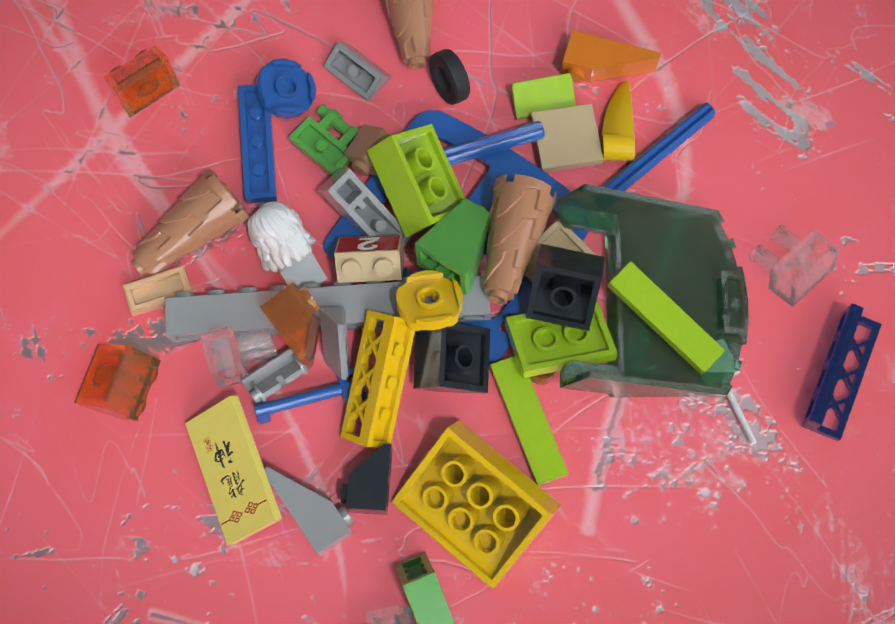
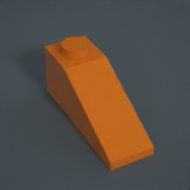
[561,29,661,83]

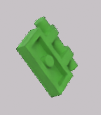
[288,104,360,176]

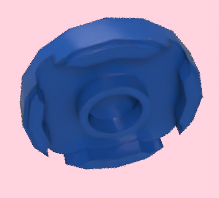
[255,59,316,119]

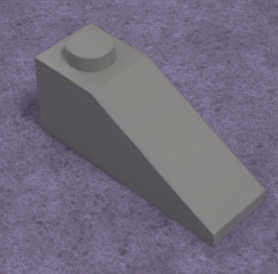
[318,168,413,247]
[264,467,354,557]

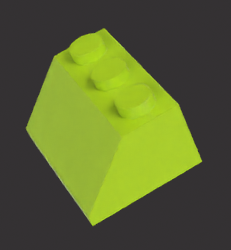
[366,124,465,237]

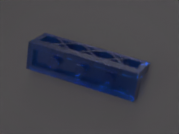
[801,303,882,441]

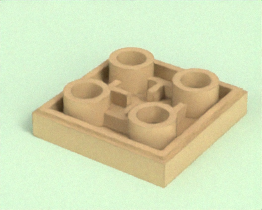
[531,104,604,172]

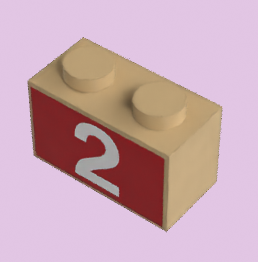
[334,235,405,283]

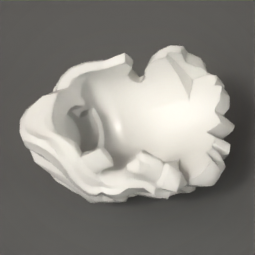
[247,202,316,272]

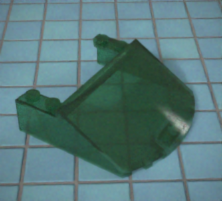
[557,184,749,397]

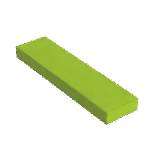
[607,261,725,375]
[490,356,569,486]

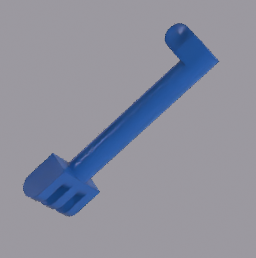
[253,367,367,424]

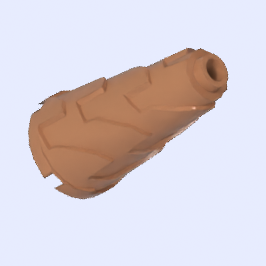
[385,0,434,69]
[131,168,250,275]
[483,174,556,304]

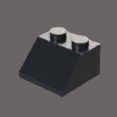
[526,244,605,331]
[413,323,490,394]

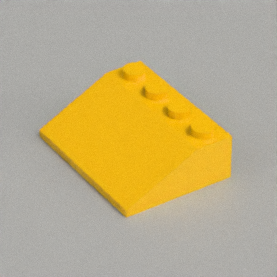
[392,420,562,589]

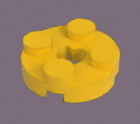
[396,270,463,331]

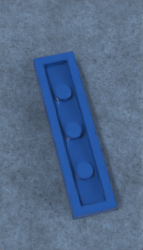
[238,84,277,204]

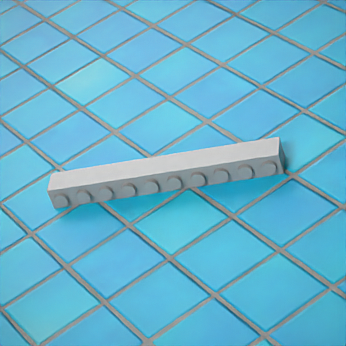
[165,272,491,342]

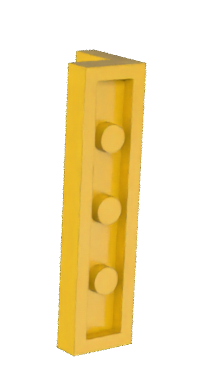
[340,310,415,448]

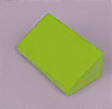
[511,73,576,120]

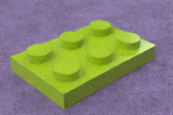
[505,300,618,378]

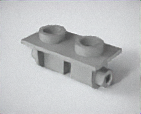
[241,344,311,403]

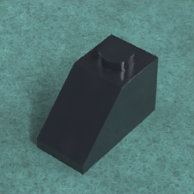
[341,444,393,515]

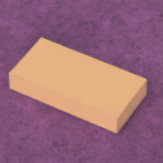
[123,265,193,317]

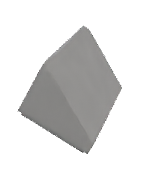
[323,41,391,101]
[320,307,349,380]

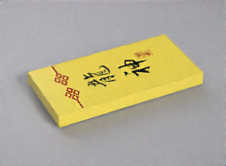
[185,396,282,546]

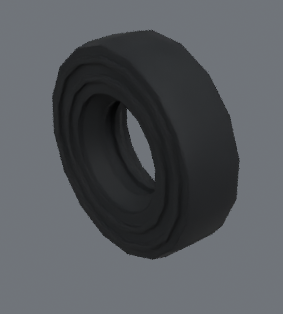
[429,49,470,105]

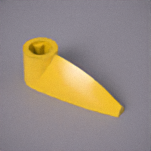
[602,80,635,161]

